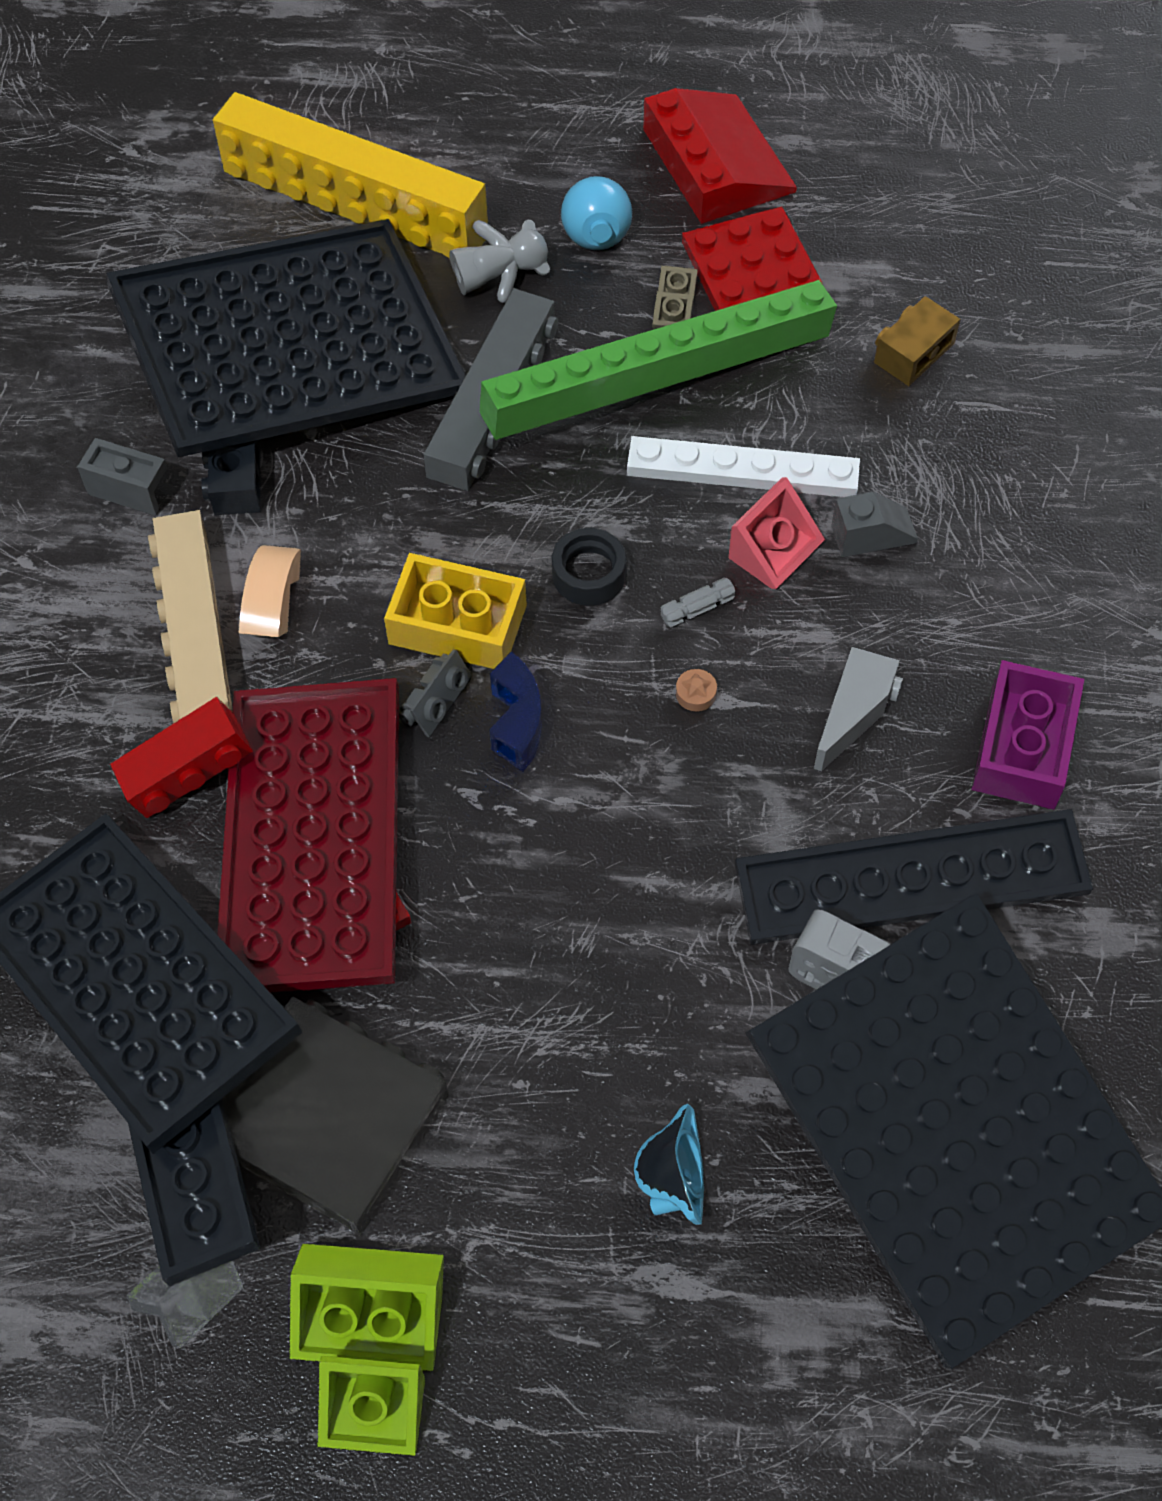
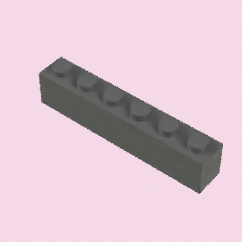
[423,288,559,491]

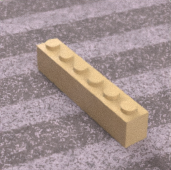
[148,510,233,723]

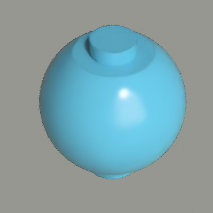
[561,176,632,250]

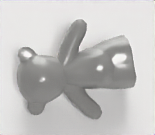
[449,220,550,303]

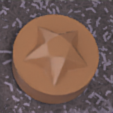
[676,669,717,711]

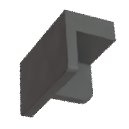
[77,438,168,515]

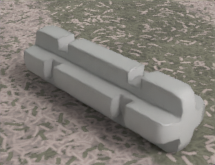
[661,578,735,627]

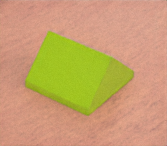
[318,1356,425,1456]

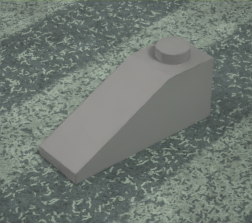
[814,647,903,771]

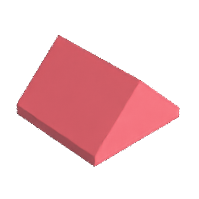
[729,477,825,589]

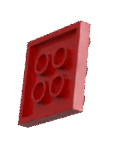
[682,206,823,311]

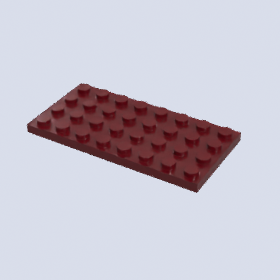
[217,678,399,992]

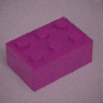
[971,660,1084,810]

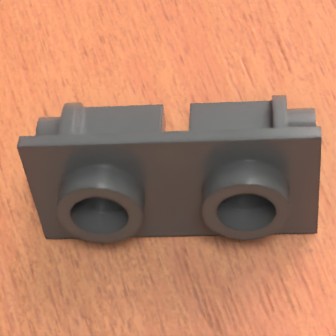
[399,649,472,737]

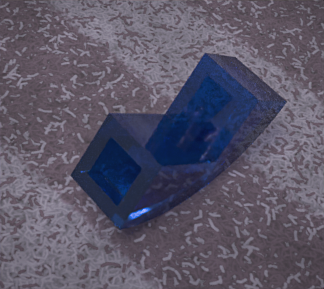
[490,652,542,772]

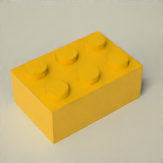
[384,553,527,671]

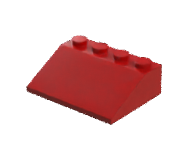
[643,88,797,224]

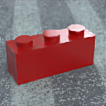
[110,696,253,818]

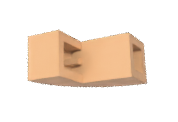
[239,545,301,637]

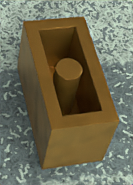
[874,296,960,386]

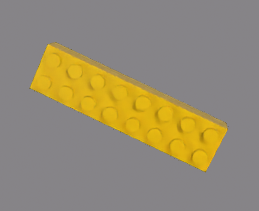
[212,92,488,258]

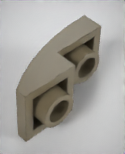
[652,266,697,328]

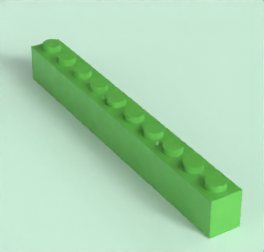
[479,280,837,440]

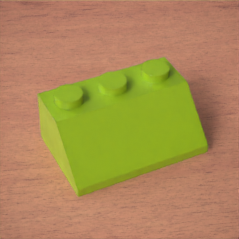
[290,1244,444,1371]

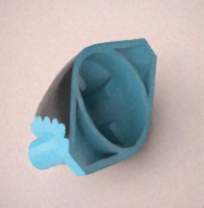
[634,1104,704,1225]

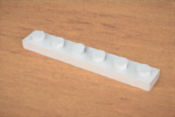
[627,436,860,497]

